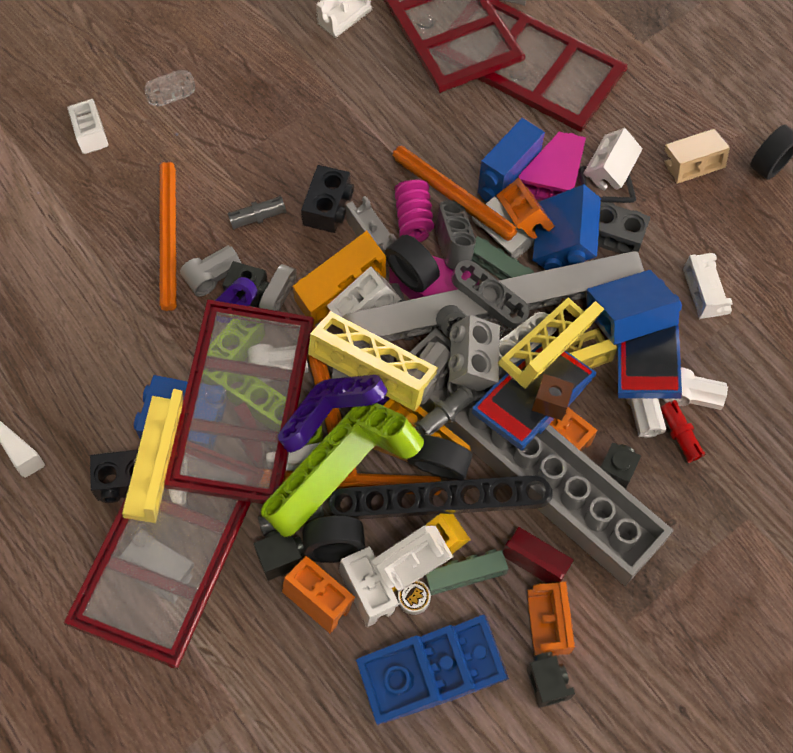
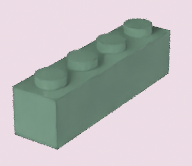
[472,236,534,280]
[425,549,508,596]

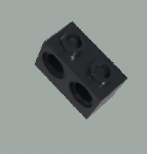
[301,165,354,233]
[90,449,139,503]

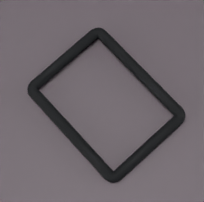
[578,166,636,203]

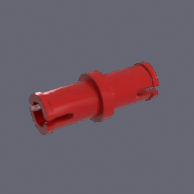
[661,400,706,463]

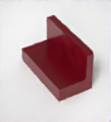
[503,527,574,583]

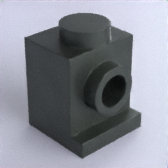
[527,652,575,708]

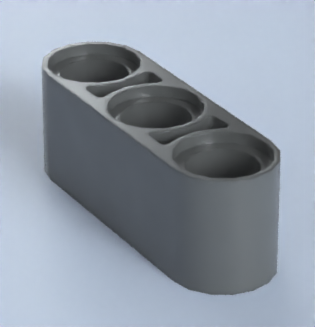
[435,200,476,270]

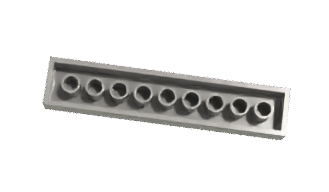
[409,328,674,586]

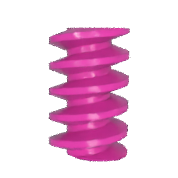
[394,180,434,242]

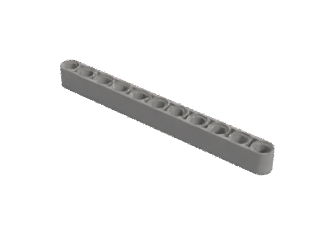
[342,251,645,348]

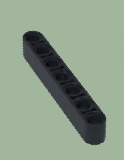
[329,475,553,519]

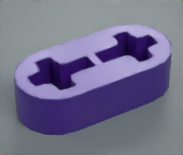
[215,277,258,324]

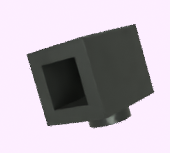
[222,261,269,308]
[601,442,641,489]
[253,530,305,581]

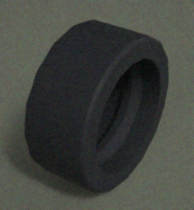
[750,125,793,180]
[385,235,440,293]
[407,434,473,480]
[302,516,365,563]

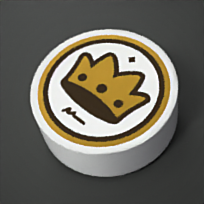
[398,580,431,615]

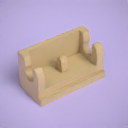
[665,129,730,184]

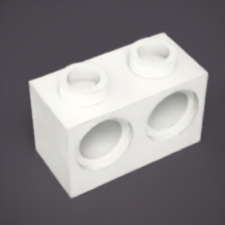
[327,266,401,317]

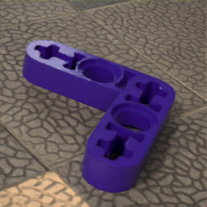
[278,375,387,453]

